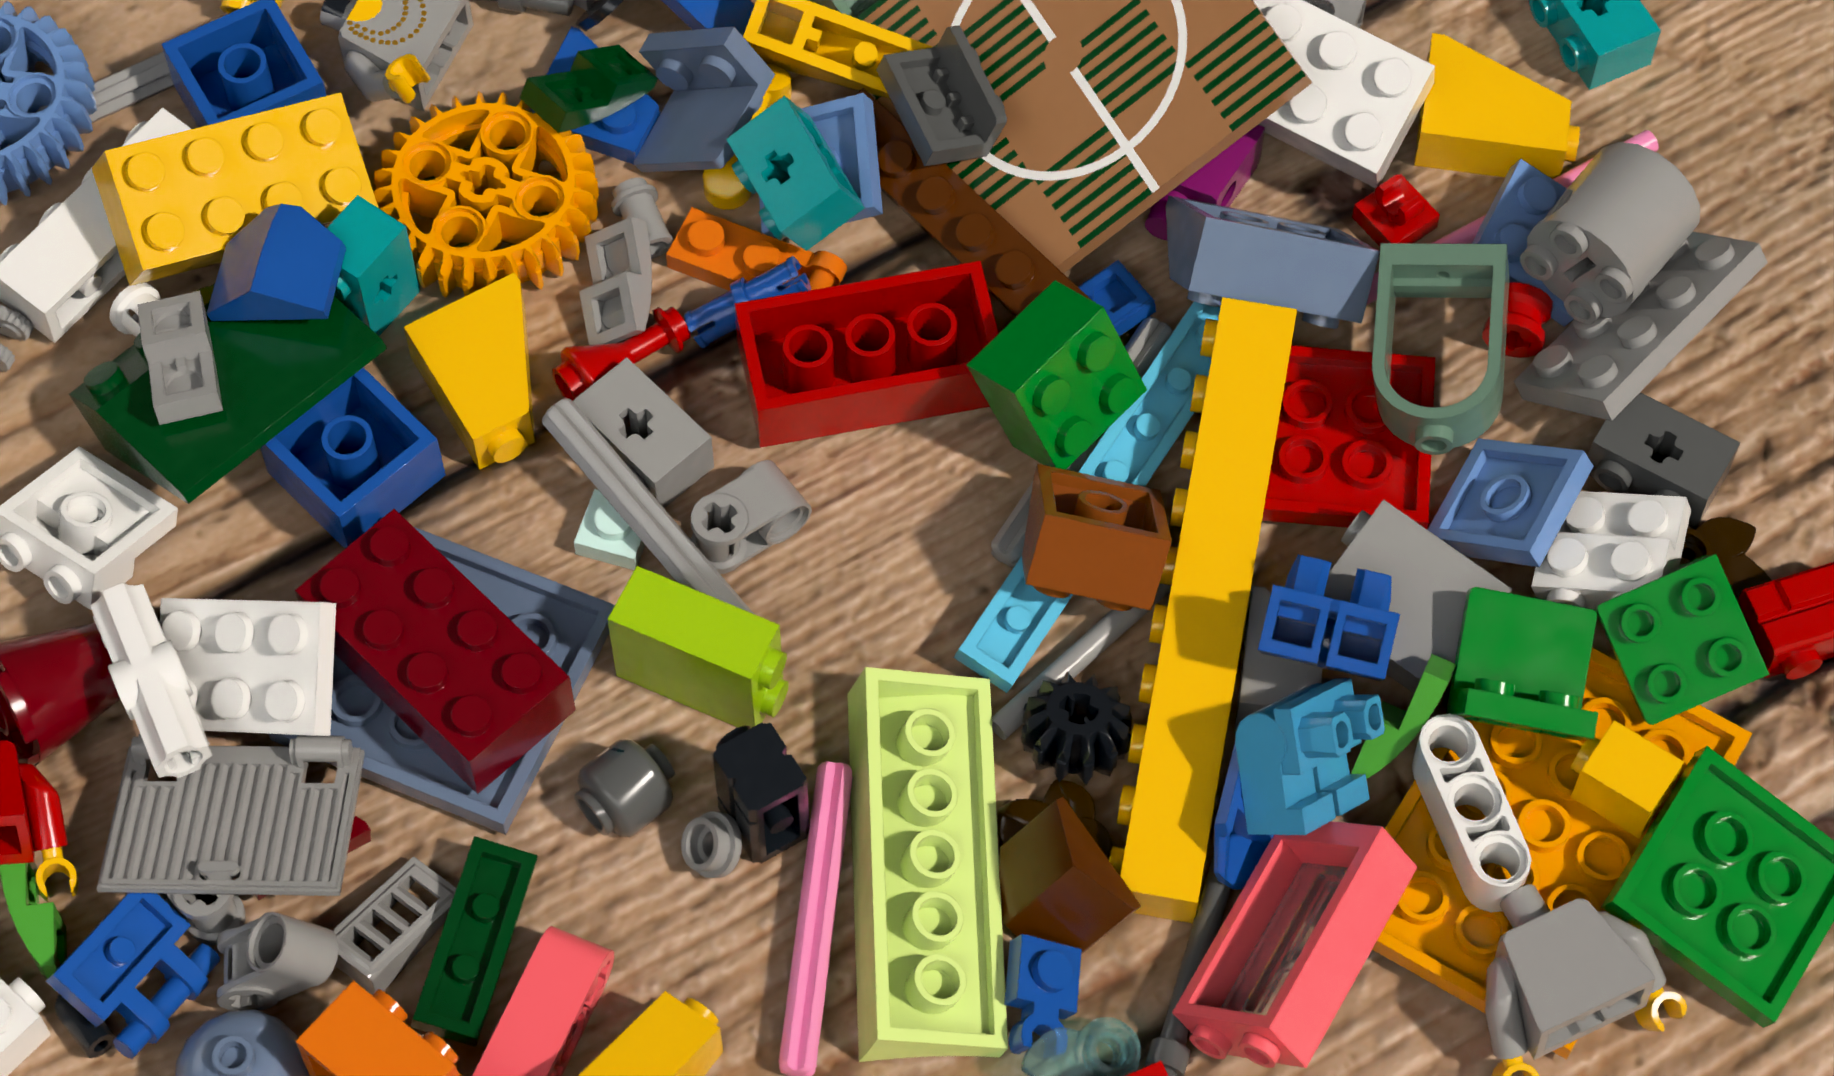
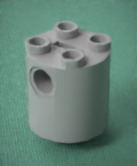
[1520,142,1700,324]

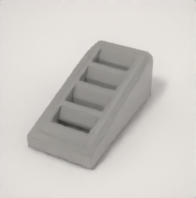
[333,856,456,994]

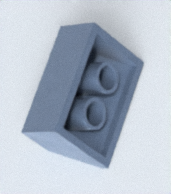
[1166,195,1380,329]

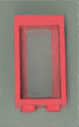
[1172,821,1417,1068]

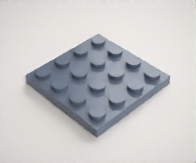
[269,527,615,835]

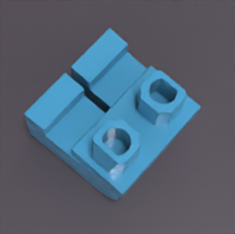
[1235,678,1385,835]

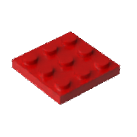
[1262,345,1436,529]

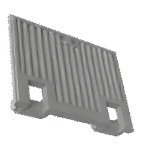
[96,734,365,896]

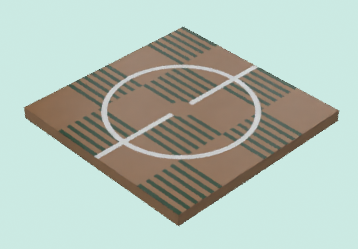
[856,0,1313,274]

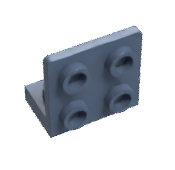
[634,26,775,172]

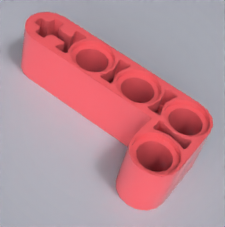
[472,926,615,1076]

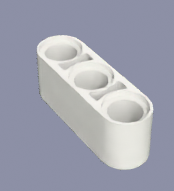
[1412,714,1531,912]

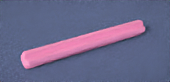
[779,761,853,1076]

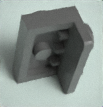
[876,26,1007,166]

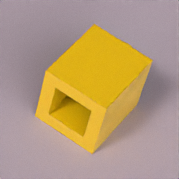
[1570,720,1684,839]

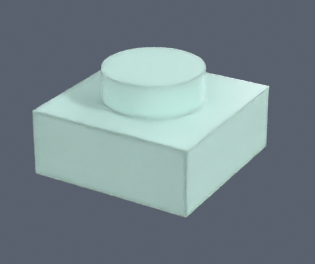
[574,489,645,570]

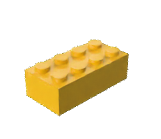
[92,93,378,286]

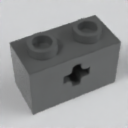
[1588,392,1741,530]

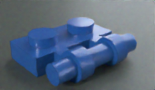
[46,893,220,1059]

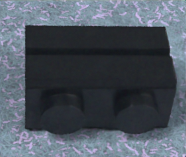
[713,722,810,864]

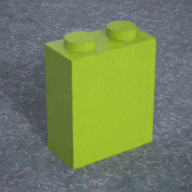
[607,566,789,728]

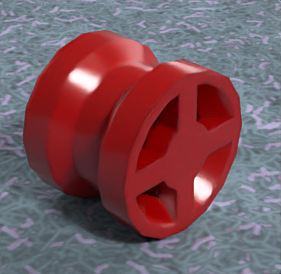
[1482,282,1553,358]

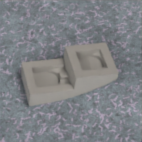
[579,217,652,345]
[137,291,223,425]

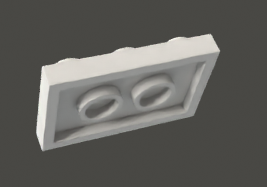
[160,598,336,736]

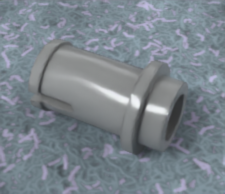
[611,178,673,259]

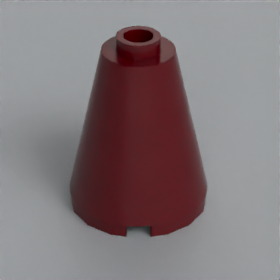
[0,623,120,766]

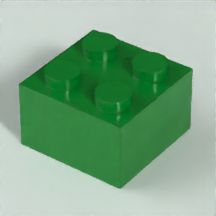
[967,280,1147,470]

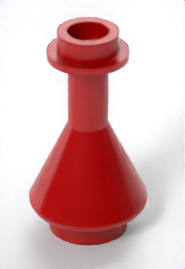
[552,307,691,401]

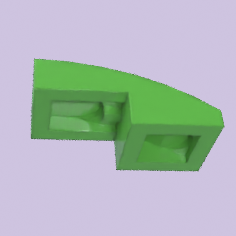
[1351,654,1456,779]
[0,862,67,991]

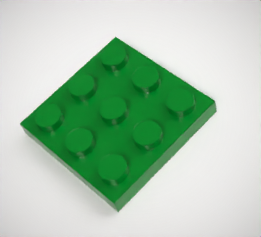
[1601,746,1834,1028]

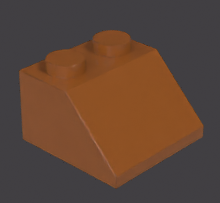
[1022,464,1172,611]

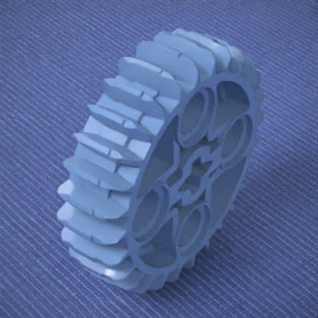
[0,1,97,206]

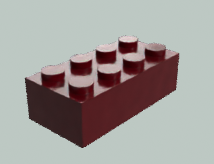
[295,509,576,794]

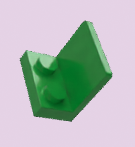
[1596,554,1770,725]
[1446,587,1598,740]

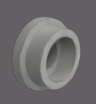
[681,811,742,878]

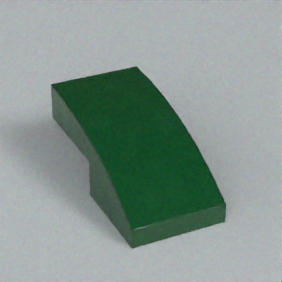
[520,45,658,133]

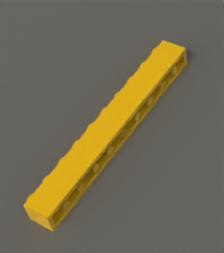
[1109,297,1297,924]

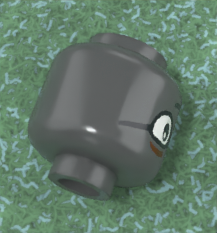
[574,739,675,837]

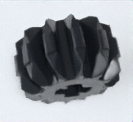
[1021,671,1132,785]

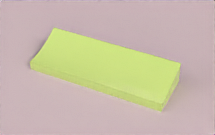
[847,667,1008,1062]

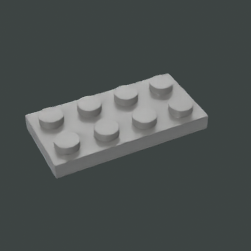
[1514,231,1768,421]

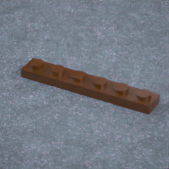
[857,88,1091,317]

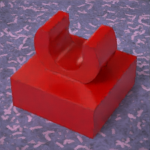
[1352,174,1440,247]

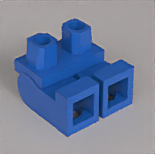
[1258,554,1400,681]

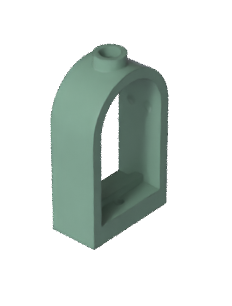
[1372,243,1509,455]

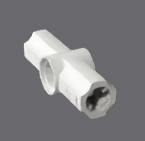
[90,583,213,778]

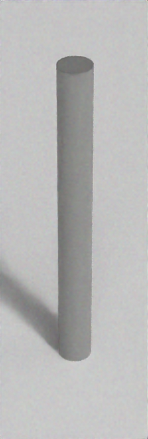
[992,583,1171,740]

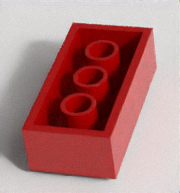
[734,261,999,448]

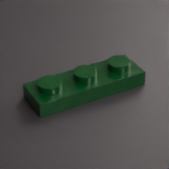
[411,836,538,1047]

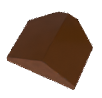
[999,797,1141,954]

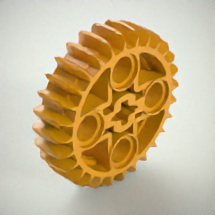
[373,91,599,298]

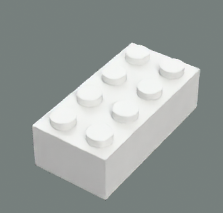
[1254,0,1435,188]

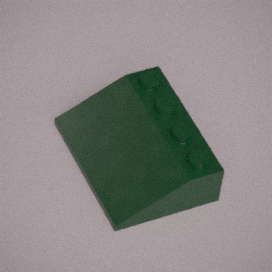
[69,283,387,504]

